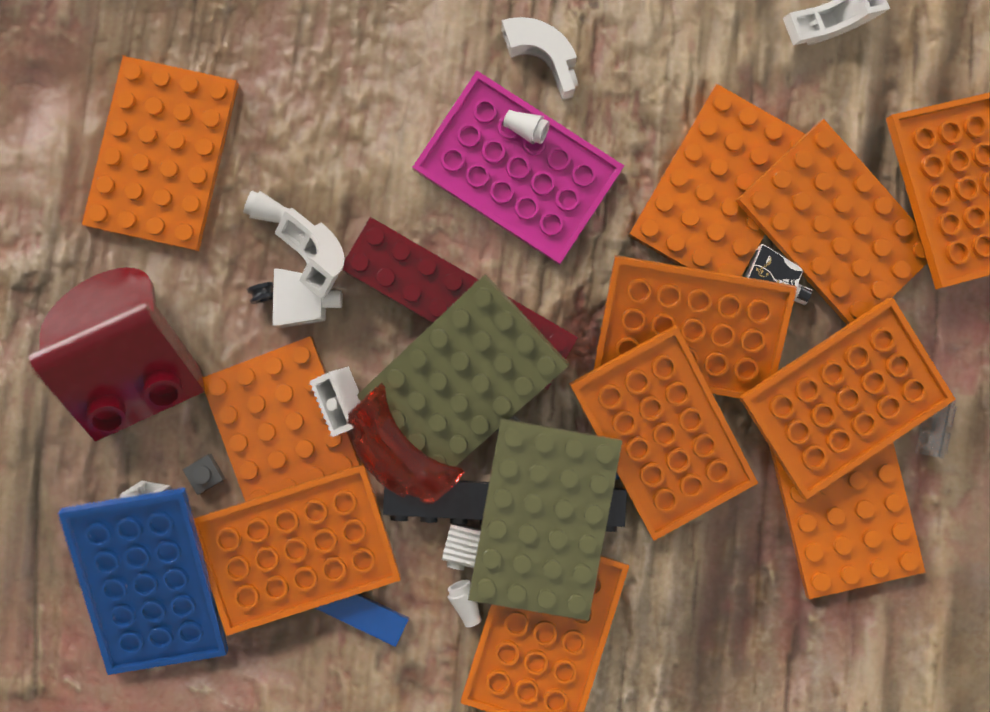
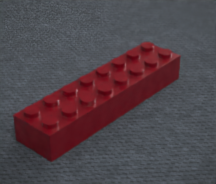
[342,217,578,390]

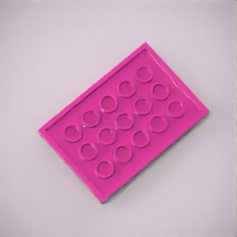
[412,71,624,265]

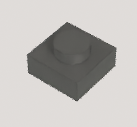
[182,454,226,495]

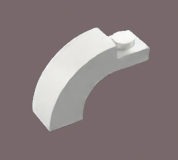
[783,0,890,45]
[502,17,578,101]
[275,208,344,299]

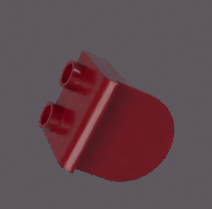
[29,267,205,442]

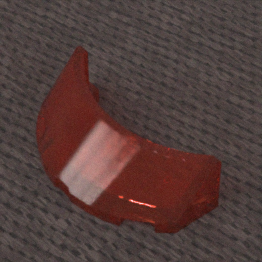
[348,383,465,504]

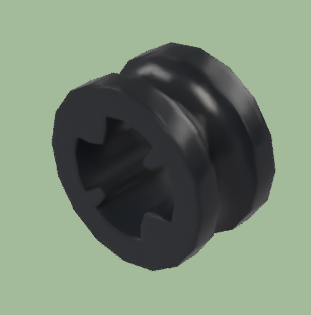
[247,282,274,304]

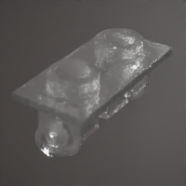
[915,401,958,459]

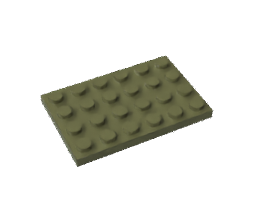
[357,274,569,481]
[468,418,622,621]

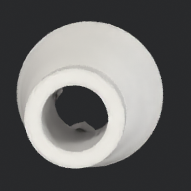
[503,110,550,144]
[243,191,289,223]
[447,579,482,627]

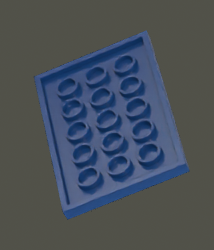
[58,487,229,675]

